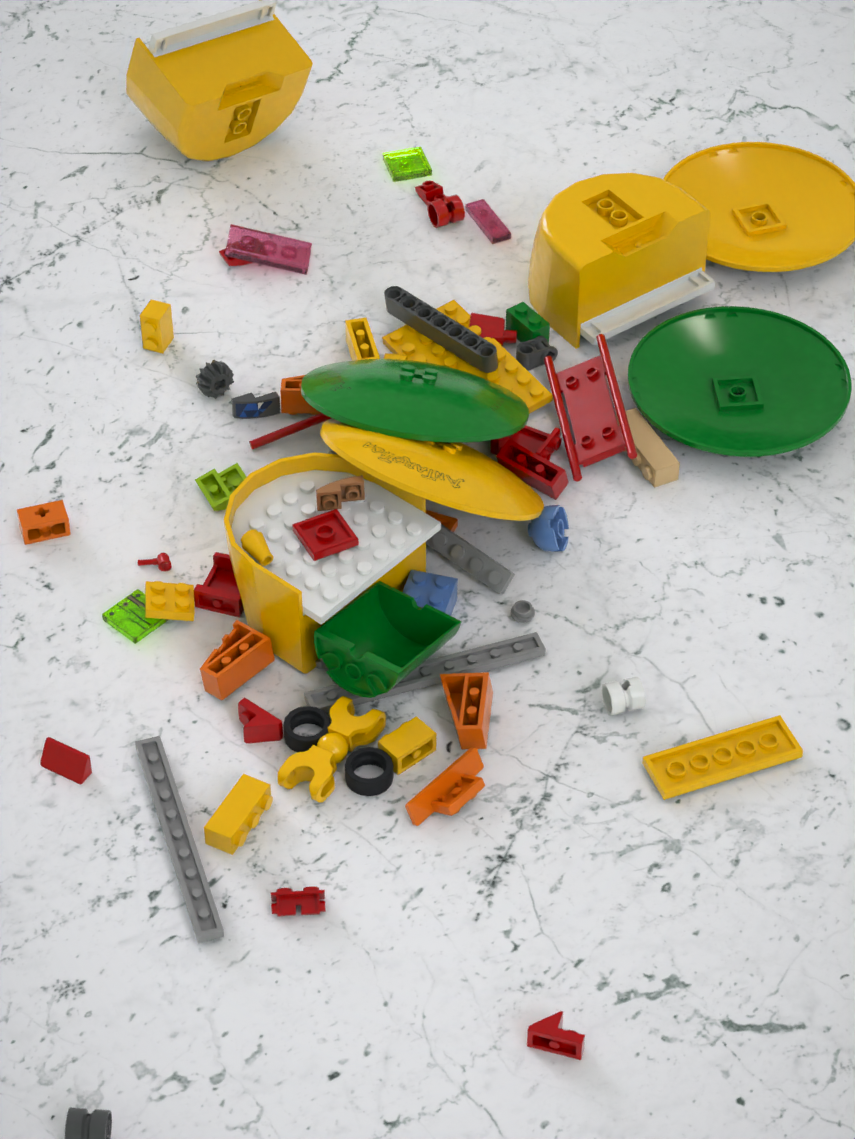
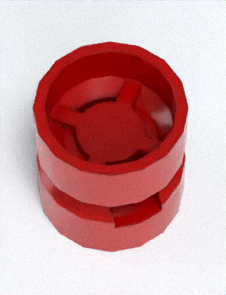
[427,195,465,228]

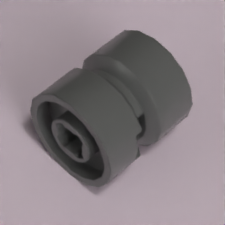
[65,1108,112,1139]

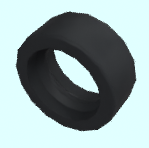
[283,706,331,752]
[345,747,394,796]

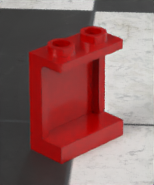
[490,425,562,461]
[193,552,244,618]

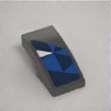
[231,391,280,419]

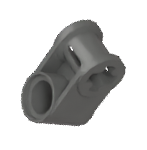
[516,336,558,371]

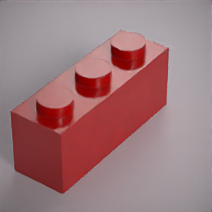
[496,439,569,500]

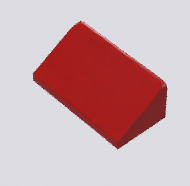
[40,737,92,784]

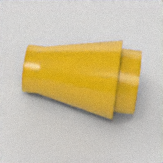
[241,529,274,566]

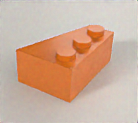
[280,375,321,415]
[200,620,275,700]
[440,672,493,750]

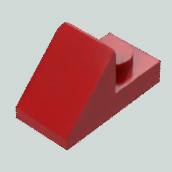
[238,697,283,743]
[527,1011,585,1060]

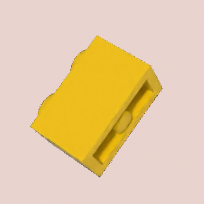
[140,299,174,354]
[378,716,436,775]

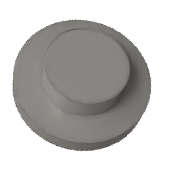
[511,600,535,623]

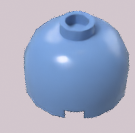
[528,505,569,552]

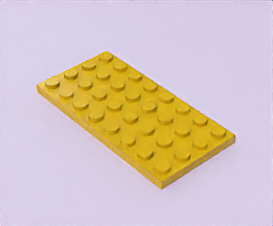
[382,300,553,414]

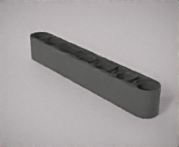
[384,286,498,373]

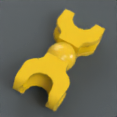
[278,696,386,803]

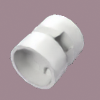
[602,677,646,715]

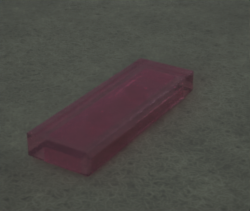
[465,199,511,244]

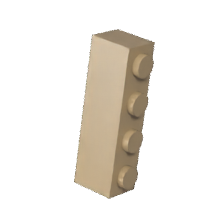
[617,408,680,488]

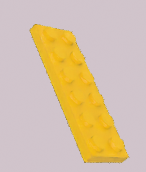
[642,715,803,800]

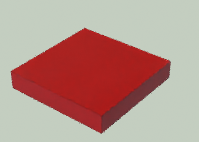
[292,509,359,561]

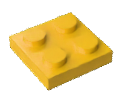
[145,581,195,621]

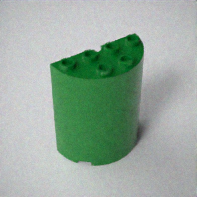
[314,581,462,698]

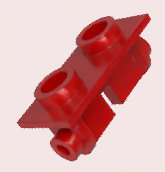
[271,886,326,917]

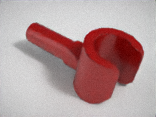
[138,553,172,572]

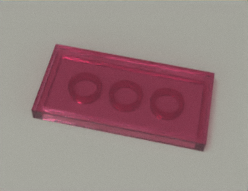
[224,224,312,275]

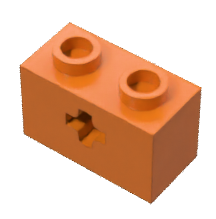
[17,500,71,545]

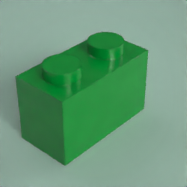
[505,302,550,344]

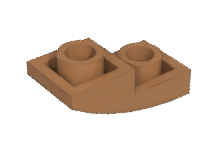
[316,475,365,511]

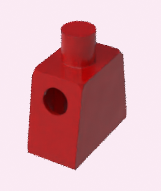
[469,313,517,346]

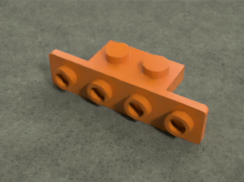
[405,747,485,826]

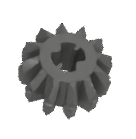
[196,360,234,399]

